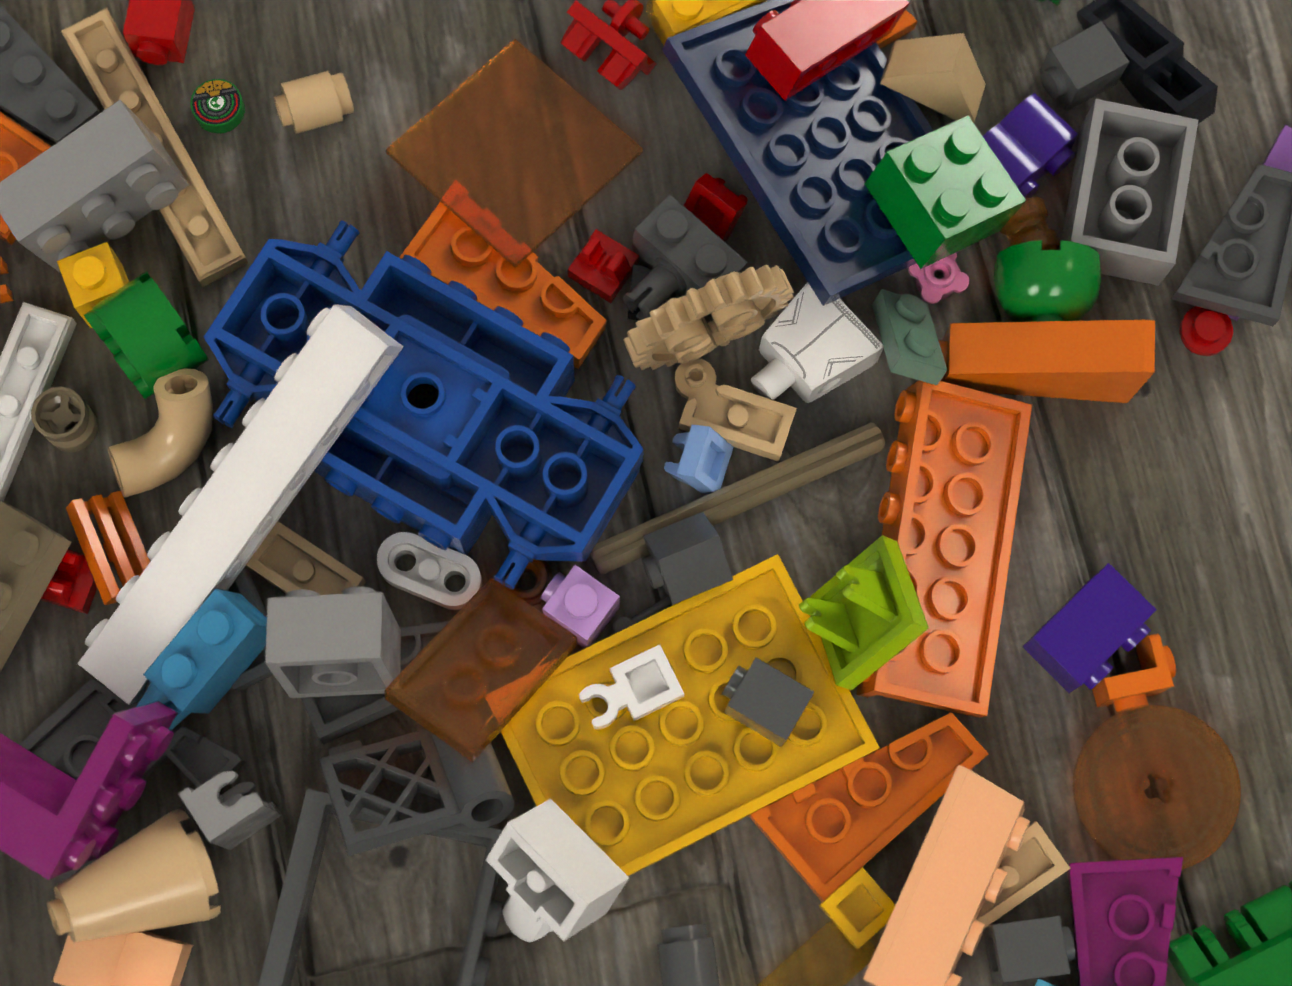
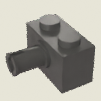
[623,194,748,321]

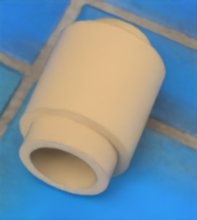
[274,71,354,134]

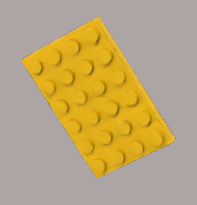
[484,554,880,876]

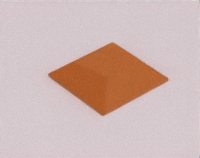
[386,39,643,268]

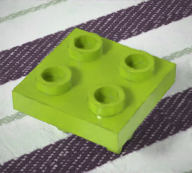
[799,535,929,690]

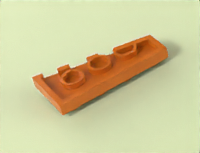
[400,181,607,369]
[749,712,989,902]

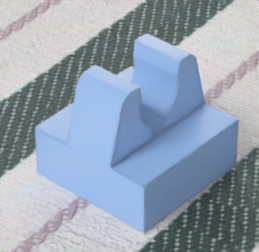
[664,424,734,494]

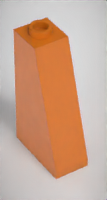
[939,320,1155,403]

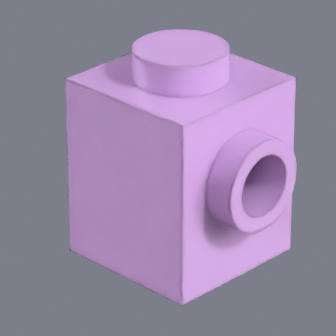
[541,565,620,648]

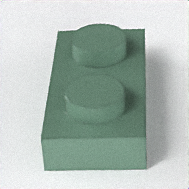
[872,289,948,385]

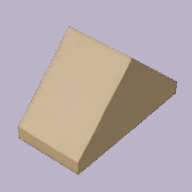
[880,33,986,123]

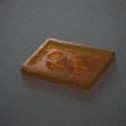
[385,578,577,762]

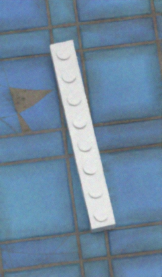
[78,304,403,705]

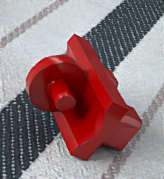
[560,0,657,90]

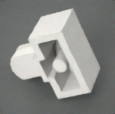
[486,799,629,942]

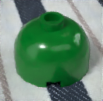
[994,240,1101,322]

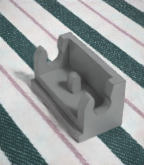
[179,771,282,850]

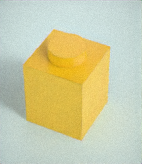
[57,242,129,328]

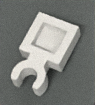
[579,644,685,729]

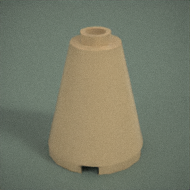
[47,809,220,942]

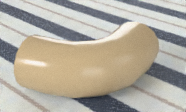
[108,369,213,498]

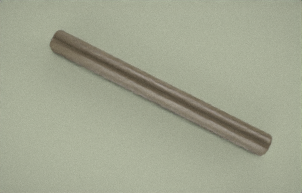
[590,423,885,574]

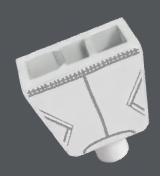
[751,282,884,403]

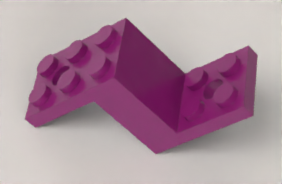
[0,701,178,880]

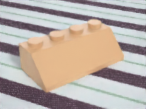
[863,765,1030,986]

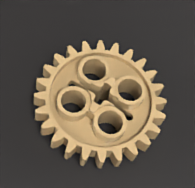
[623,265,794,370]

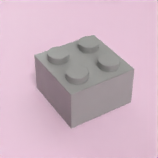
[265,587,401,698]

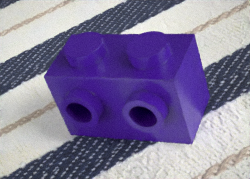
[1022,563,1157,693]

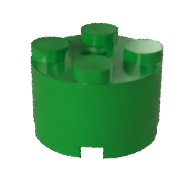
[84,271,209,400]

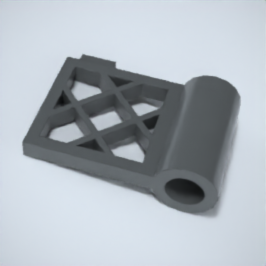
[319,707,515,856]

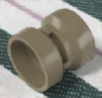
[31,386,98,452]

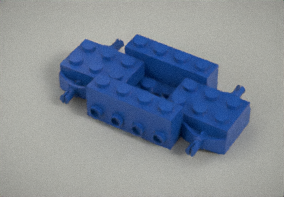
[204,220,644,589]

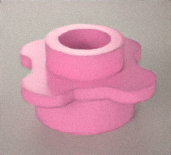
[908,253,969,304]

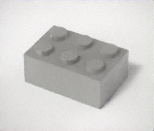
[1061,99,1198,286]
[0,100,189,273]

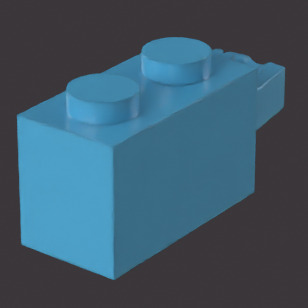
[136,588,267,730]

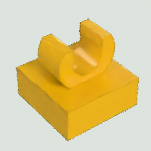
[819,867,896,949]

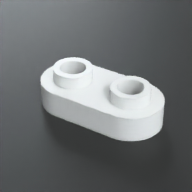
[377,532,482,610]

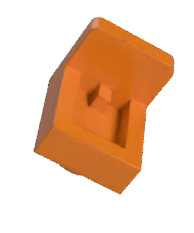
[1092,634,1176,713]

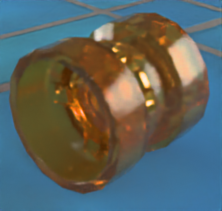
[999,197,1060,250]

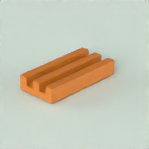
[66,491,150,605]

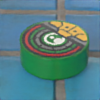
[191,79,245,134]

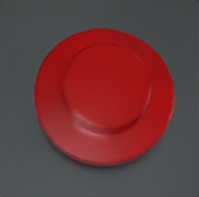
[1179,306,1233,356]

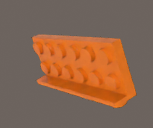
[856,380,1032,718]

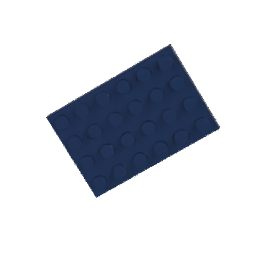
[662,0,934,306]

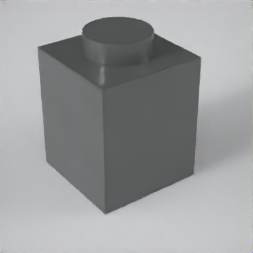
[1040,21,1129,111]
[642,512,733,604]
[722,658,814,747]
[983,915,1075,983]

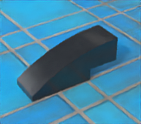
[1077,0,1218,124]

